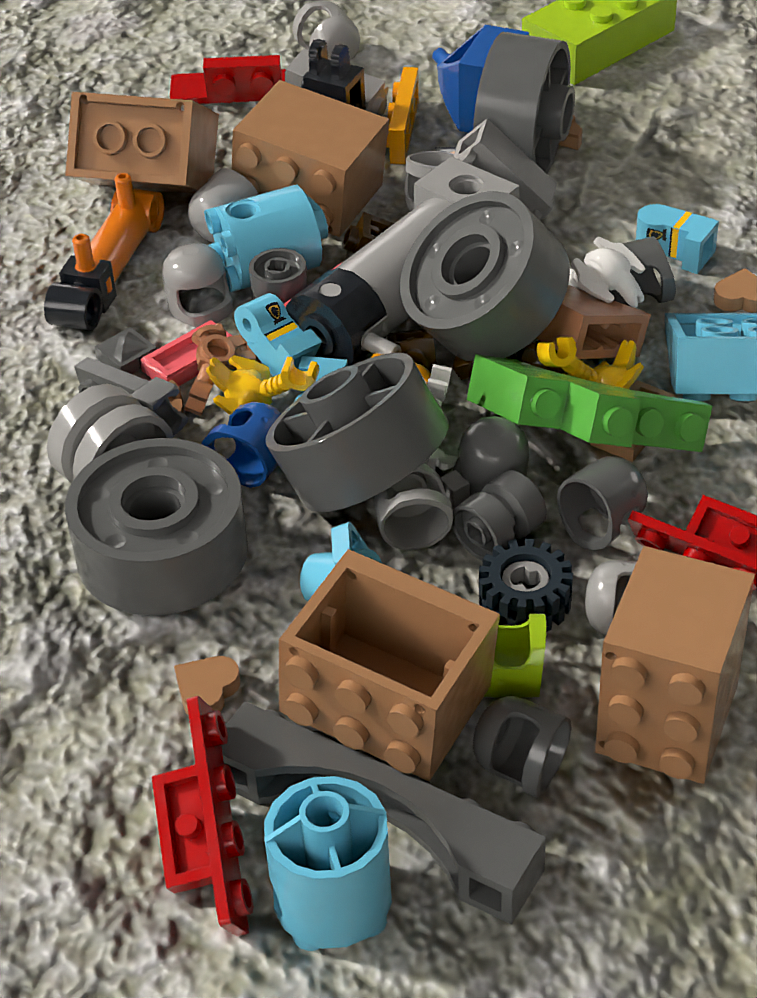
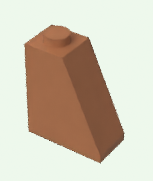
[536,285,651,359]

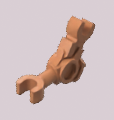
[184,323,263,416]

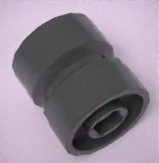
[249,248,308,304]
[452,470,547,560]

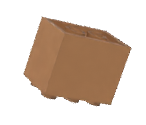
[232,80,389,237]
[65,92,219,194]
[595,546,755,784]
[279,549,500,781]

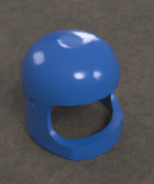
[201,402,281,488]

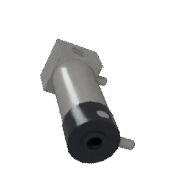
[286,157,519,366]

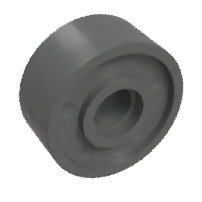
[473,32,575,174]
[400,191,570,362]
[265,353,449,512]
[65,438,248,615]

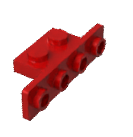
[170,55,286,105]
[628,495,757,590]
[151,696,253,936]

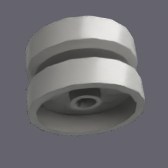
[46,383,173,483]

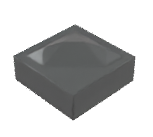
[94,327,157,374]

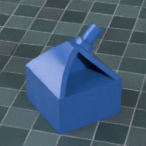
[432,25,529,133]

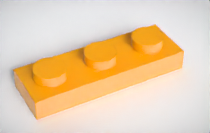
[386,67,419,164]

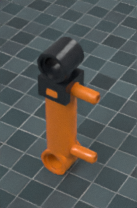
[44,173,165,331]

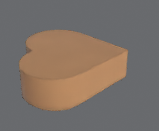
[713,268,757,313]
[174,656,240,715]

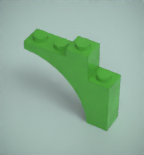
[466,354,713,452]

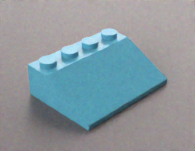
[664,313,757,401]

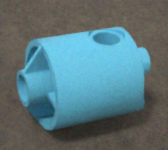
[204,185,328,292]
[264,776,392,951]

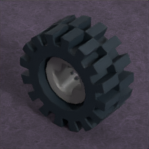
[479,539,573,632]

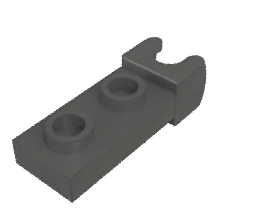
[74,357,188,436]

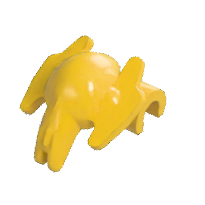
[537,337,644,389]
[206,355,320,415]

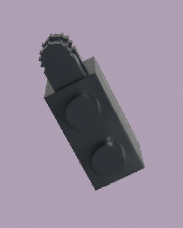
[301,39,366,110]

